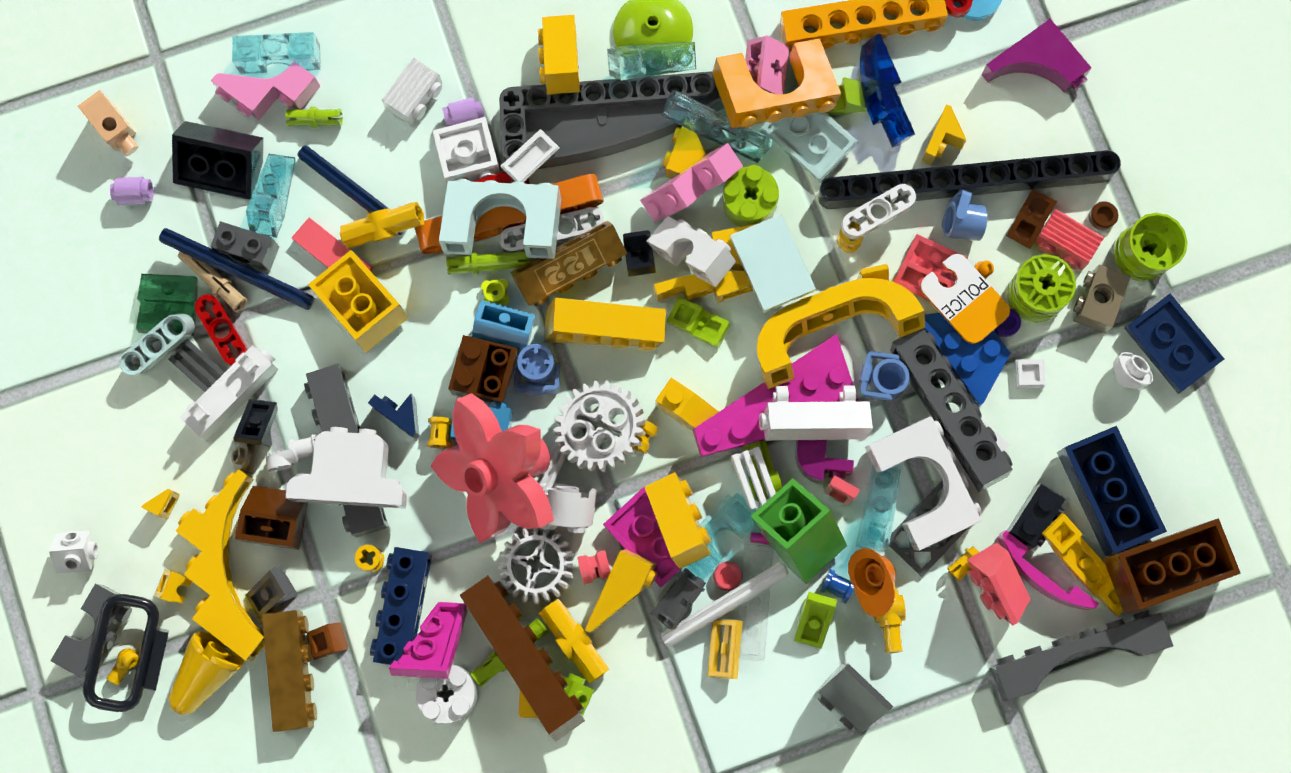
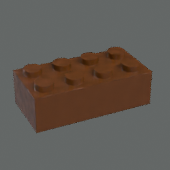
[1103,518,1241,614]

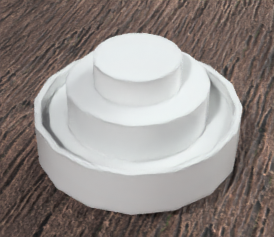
[1113,352,1153,391]

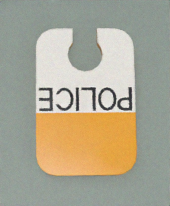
[920,254,1010,344]

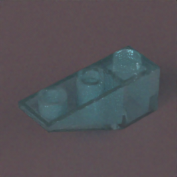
[607,42,696,80]
[246,154,296,238]
[856,464,901,553]

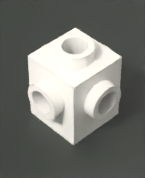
[49,530,99,574]

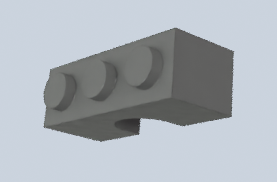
[50,583,132,678]

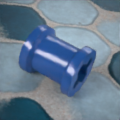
[820,568,854,604]

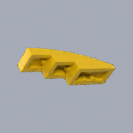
[654,271,753,303]

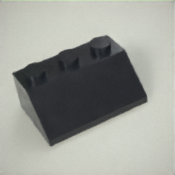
[172,121,264,200]

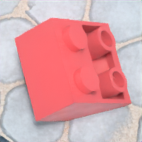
[967,543,1031,626]

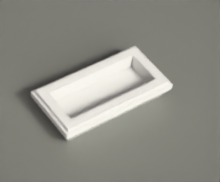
[501,129,560,182]

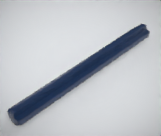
[159,228,315,310]

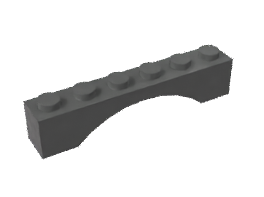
[990,610,1174,701]

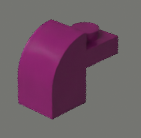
[795,440,854,484]

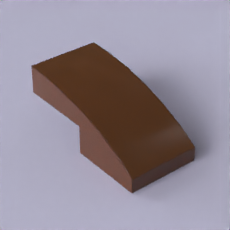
[1006,188,1057,249]

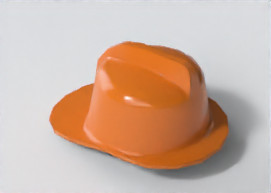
[848,548,896,617]

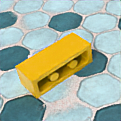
[538,14,580,94]
[645,472,712,569]

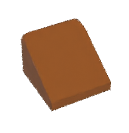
[307,622,348,660]

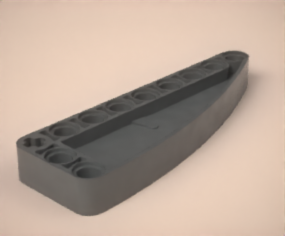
[499,71,724,169]

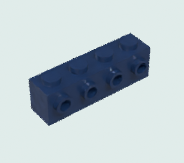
[370,547,432,665]

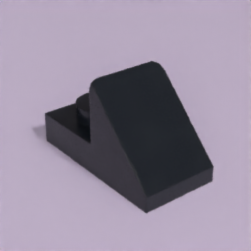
[233,399,278,446]

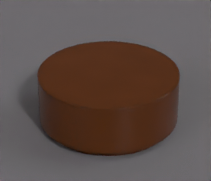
[1089,201,1119,231]

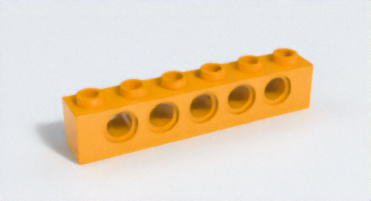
[779,0,948,51]

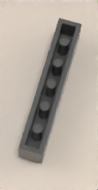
[304,364,389,538]

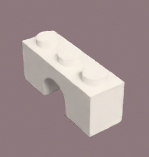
[647,216,736,287]

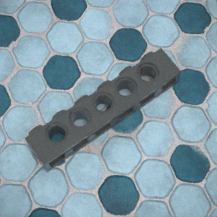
[890,328,1013,493]

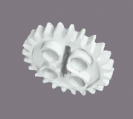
[553,381,646,472]

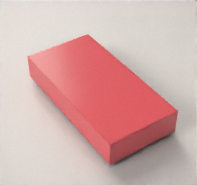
[824,475,860,506]

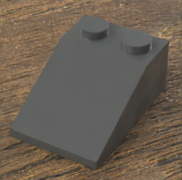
[816,663,893,732]

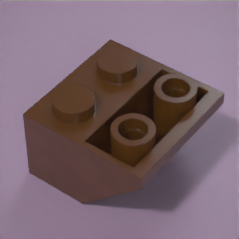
[448,335,518,403]
[235,486,308,550]

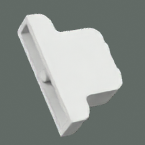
[286,427,407,509]

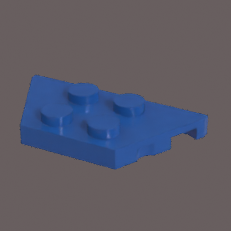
[924,313,1011,407]

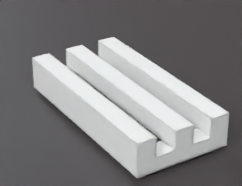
[731,447,776,511]

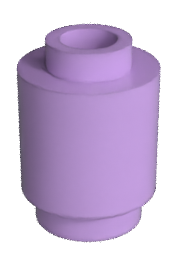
[442,97,484,127]
[110,177,154,205]

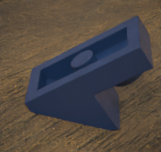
[368,393,420,441]

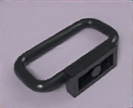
[83,594,169,712]

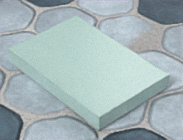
[760,88,858,183]
[730,214,816,313]

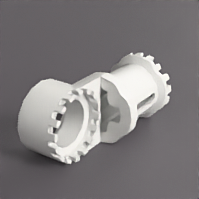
[265,433,318,472]

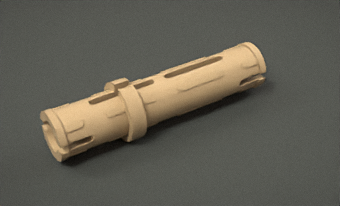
[177,251,248,312]

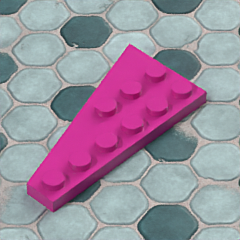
[693,334,859,458]

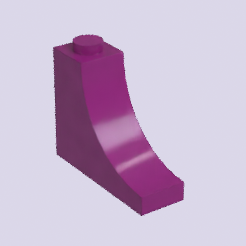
[981,18,1092,93]

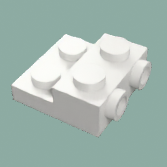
[433,117,500,184]

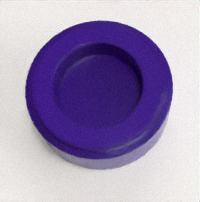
[994,309,1021,338]

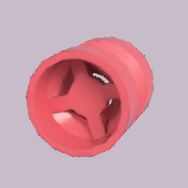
[577,550,611,585]

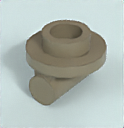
[231,443,259,474]

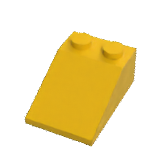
[308,250,409,353]

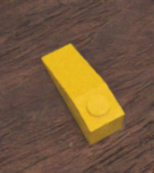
[655,377,726,453]
[585,549,657,633]

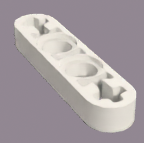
[499,207,605,253]

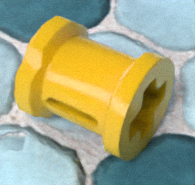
[837,221,864,253]
[426,417,452,449]
[355,545,385,573]

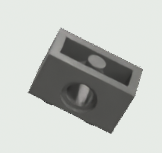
[210,221,280,272]

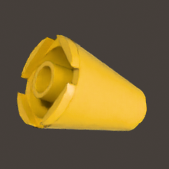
[168,631,244,715]

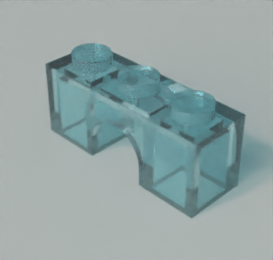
[232,32,321,74]
[688,492,757,580]

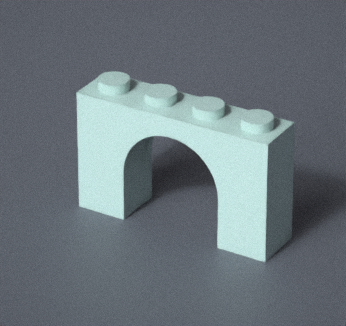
[439,179,562,259]

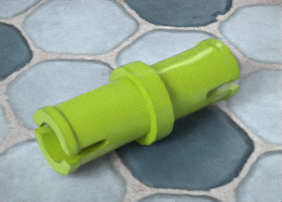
[285,107,343,129]

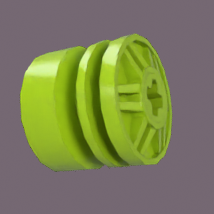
[1113,212,1188,282]
[1007,254,1076,323]

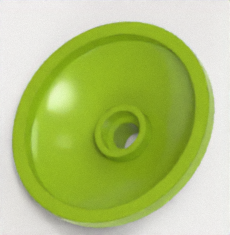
[613,0,693,70]

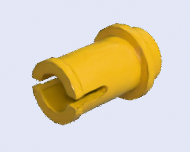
[946,546,979,582]

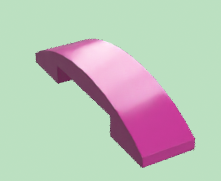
[997,530,1099,610]

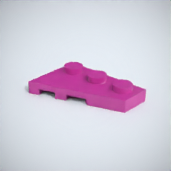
[603,486,682,588]
[389,602,468,679]

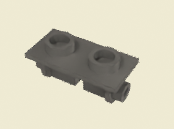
[651,568,706,629]

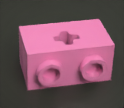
[745,35,789,94]

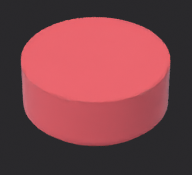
[713,562,742,591]

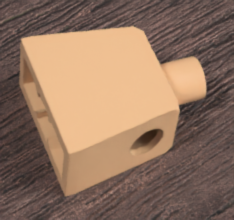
[77,90,139,156]

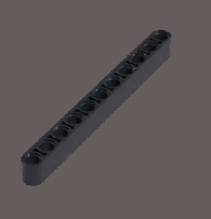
[818,150,1121,209]

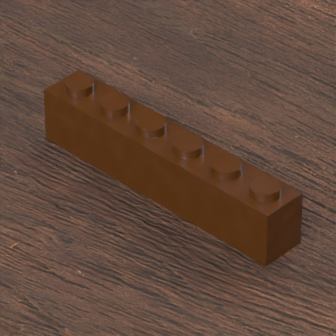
[460,575,585,741]

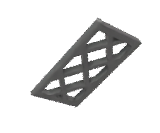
[884,481,980,577]

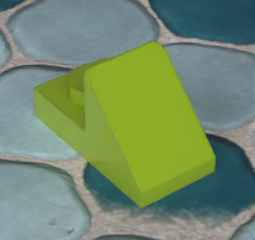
[826,77,871,116]
[794,592,837,649]

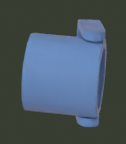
[941,190,987,241]
[514,344,560,395]
[859,351,909,401]

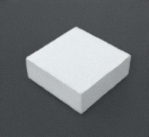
[1014,359,1046,389]

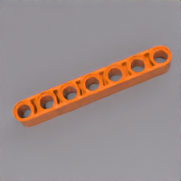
[414,174,604,254]

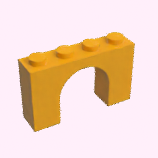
[712,39,841,128]

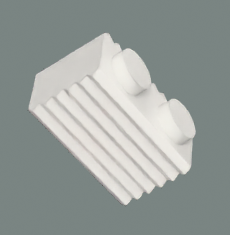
[381,57,442,125]

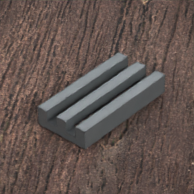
[168,339,225,392]

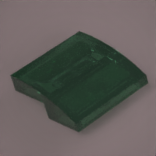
[136,273,198,336]

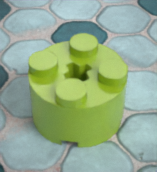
[723,165,779,227]

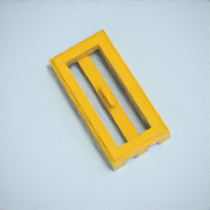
[707,619,743,680]

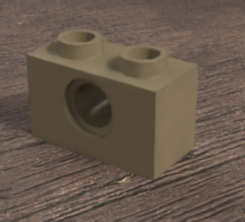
[1073,264,1131,333]

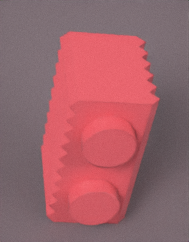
[1034,209,1104,271]

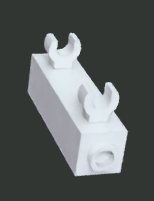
[179,345,279,441]
[759,386,873,441]

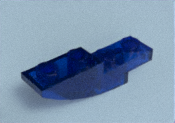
[860,33,915,148]

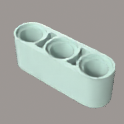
[119,314,195,376]

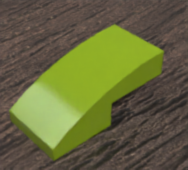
[666,297,731,349]

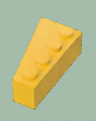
[544,298,666,351]

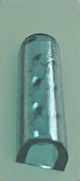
[661,90,772,163]

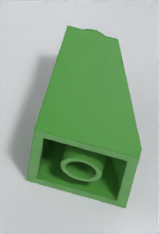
[750,478,847,584]

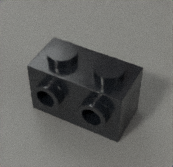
[1007,484,1066,550]

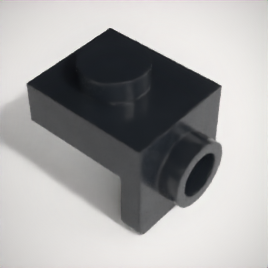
[623,230,656,277]

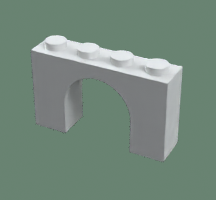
[865,416,982,551]

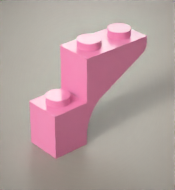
[211,61,320,120]
[640,143,743,223]

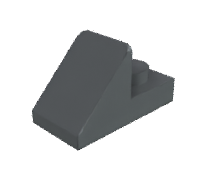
[245,566,297,619]

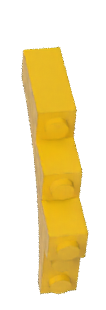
[175,469,265,662]

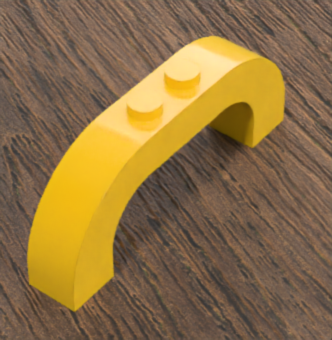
[757,278,925,389]

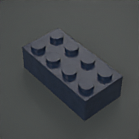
[1056,425,1167,557]

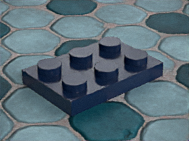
[1124,293,1225,394]

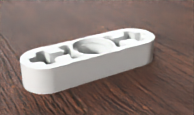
[841,184,916,240]

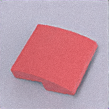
[893,234,967,301]

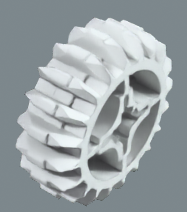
[497,528,575,605]

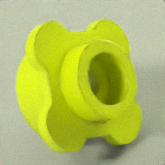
[481,279,510,306]

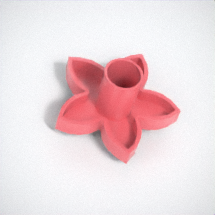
[430,393,554,543]

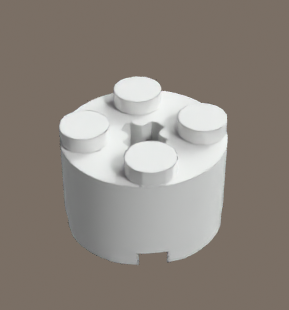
[540,483,596,533]
[416,665,478,724]

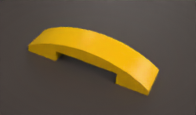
[1042,513,1123,616]

